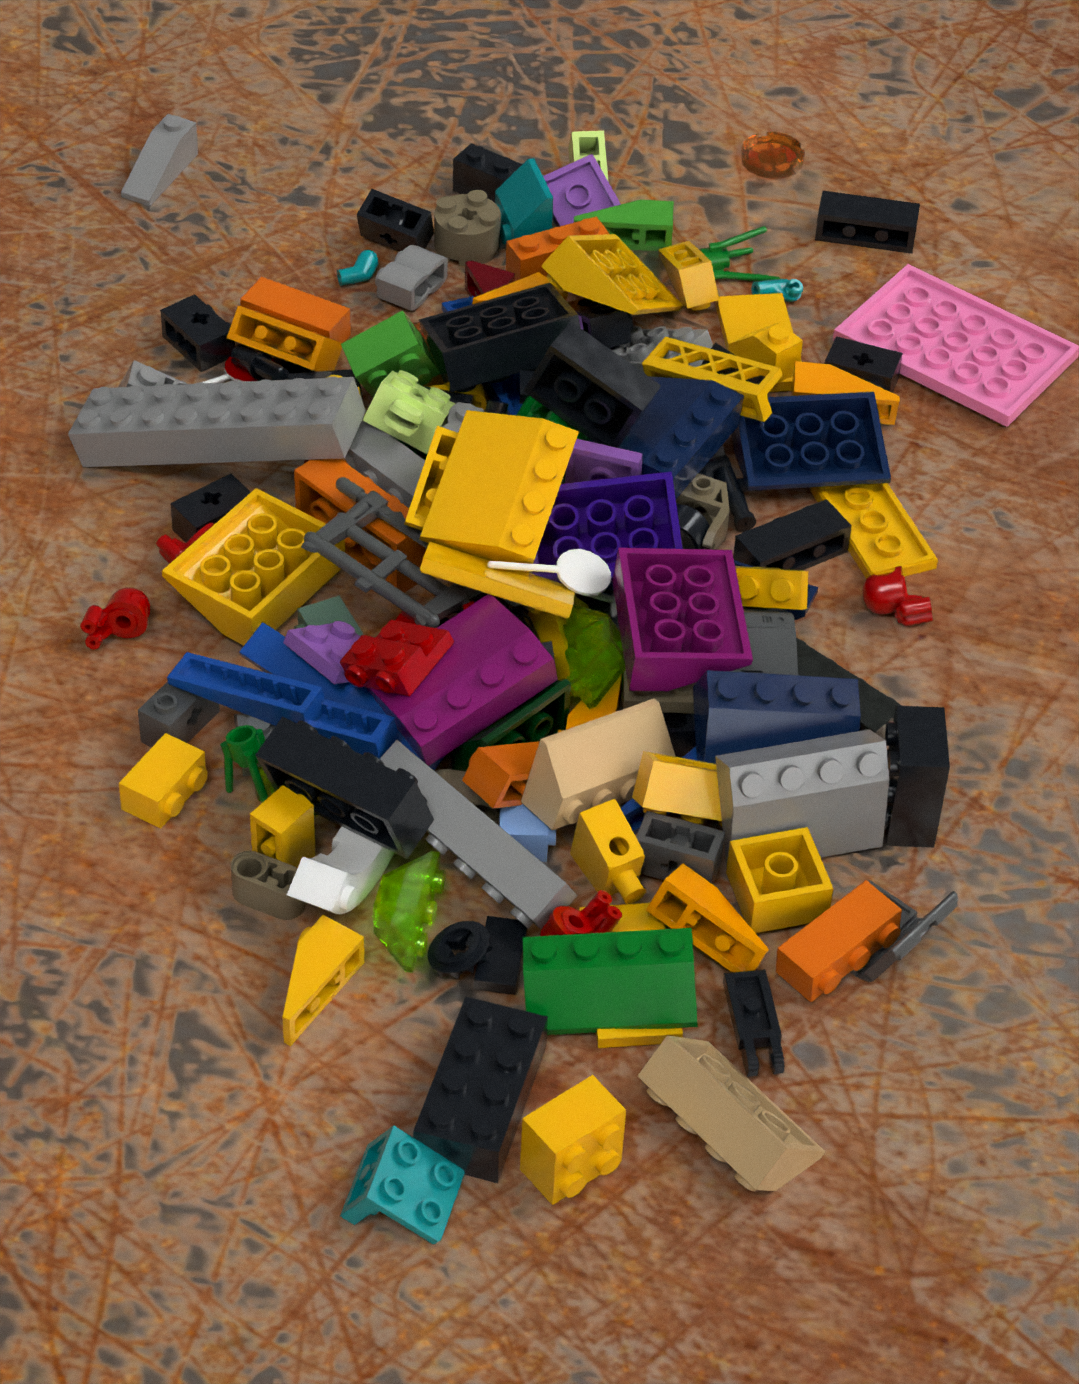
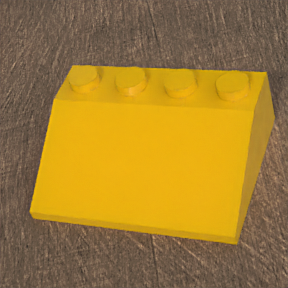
[541,234,684,315]
[419,410,579,573]
[162,488,345,646]

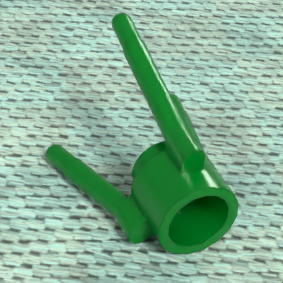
[699,226,780,282]
[220,725,268,803]

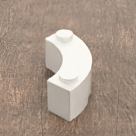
[287,826,394,914]

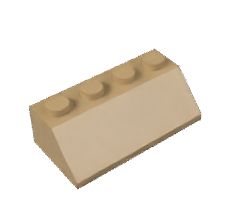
[521,698,676,831]
[638,1035,826,1192]

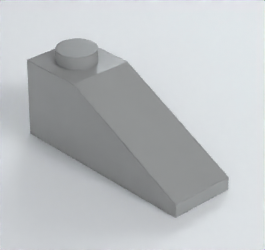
[121,114,198,206]

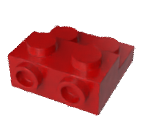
[340,620,454,696]

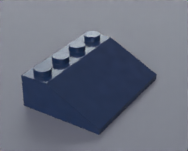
[589,376,744,499]
[731,392,891,491]
[693,670,861,764]

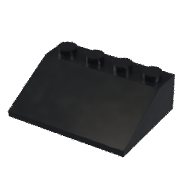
[419,283,581,392]

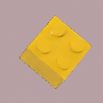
[726,827,833,933]
[520,1075,626,1205]

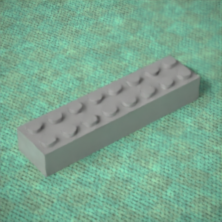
[68,376,366,467]

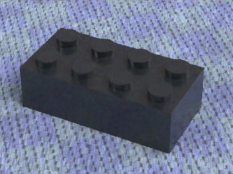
[255,716,434,859]
[413,996,548,1183]

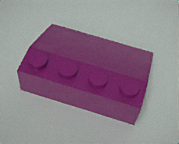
[612,548,753,691]
[366,594,558,766]

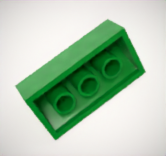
[523,928,698,1035]

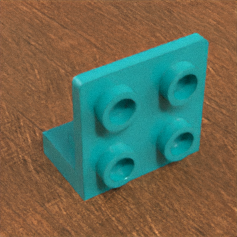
[340,1125,465,1244]

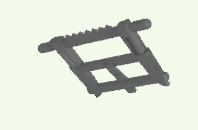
[301,477,521,628]

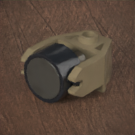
[676,474,730,550]

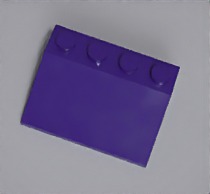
[532,471,683,584]

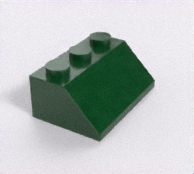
[452,679,571,771]

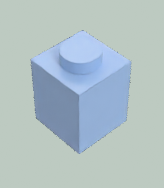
[499,804,556,862]

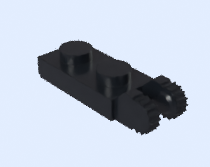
[723,969,785,1077]

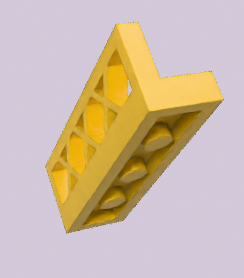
[642,336,783,422]

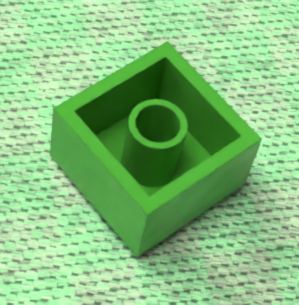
[341,311,440,398]

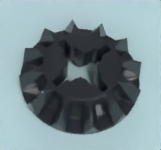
[427,921,493,979]

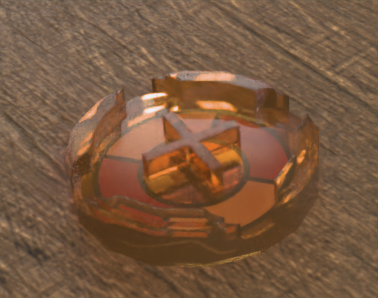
[741,131,805,179]

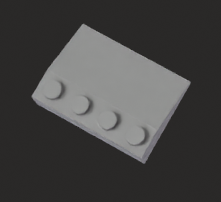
[715,729,889,868]

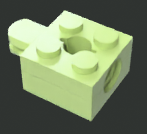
[363,370,455,454]

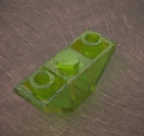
[563,604,626,709]
[373,851,446,973]

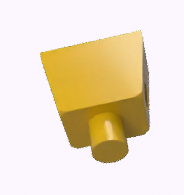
[570,799,646,904]

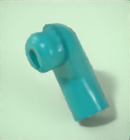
[337,250,379,286]
[751,279,804,302]

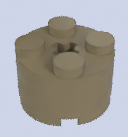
[434,190,501,266]

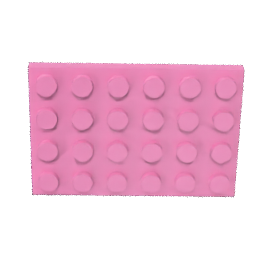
[833,264,1079,427]

